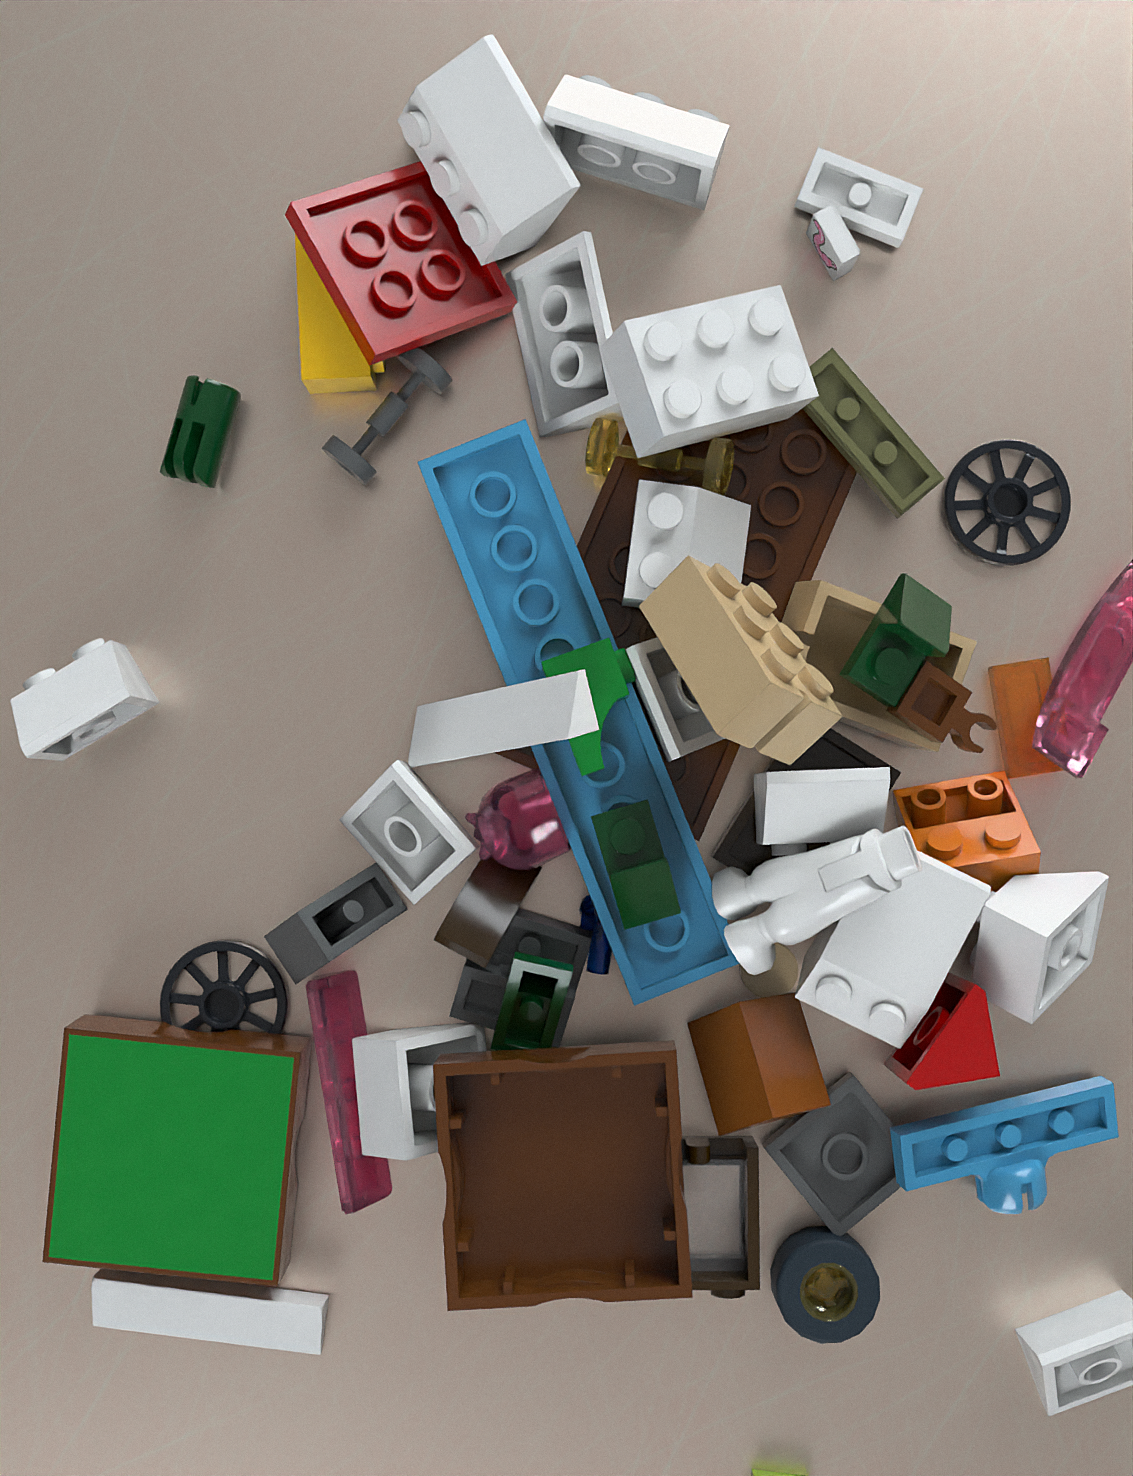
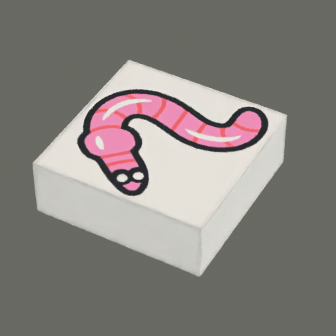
[806,204,860,281]

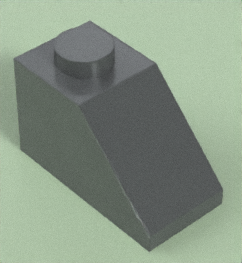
[264,862,408,985]

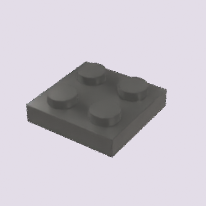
[762,1072,901,1236]

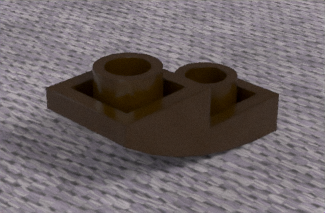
[434,841,542,968]

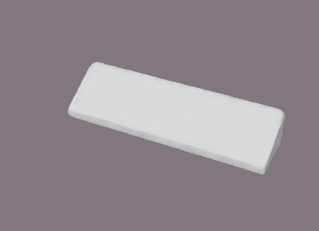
[408,669,599,768]
[91,1268,329,1355]

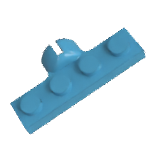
[890,1076,1119,1214]

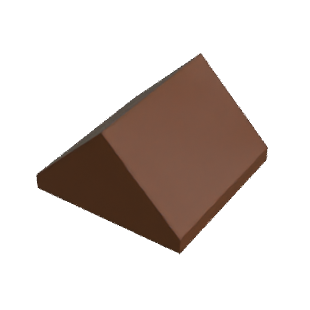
[687,992,831,1136]

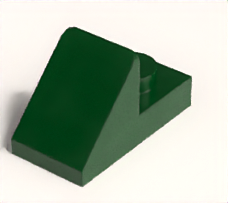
[839,573,952,707]
[591,799,681,930]
[490,951,574,1051]

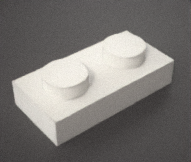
[794,147,923,248]

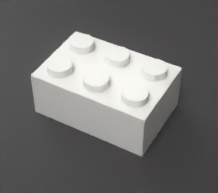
[600,285,819,458]

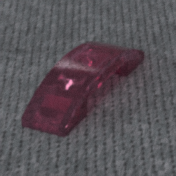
[1032,560,1133,778]

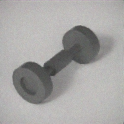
[322,347,453,485]

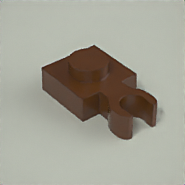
[886,660,997,753]

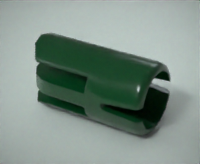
[160,375,241,488]

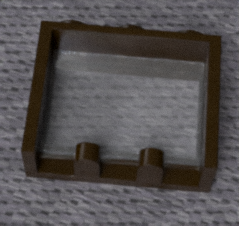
[681,1136,760,1299]

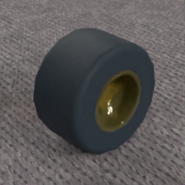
[770,1226,880,1344]

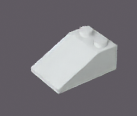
[795,851,991,1049]

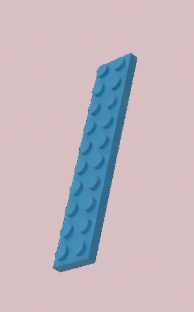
[417,419,740,1006]

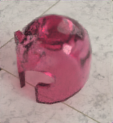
[465,768,571,870]

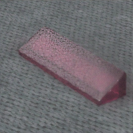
[305,970,392,1215]

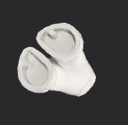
[712,825,922,975]

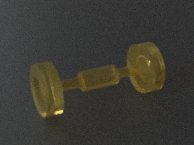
[585,417,735,496]

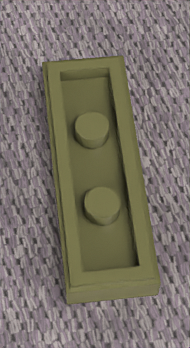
[802,348,945,519]

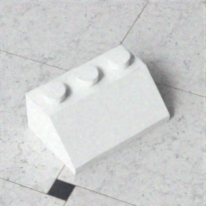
[397,34,581,266]
[543,74,729,210]

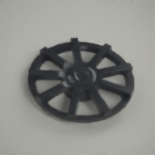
[942,439,1071,567]
[160,940,289,1034]

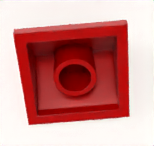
[883,972,1000,1090]

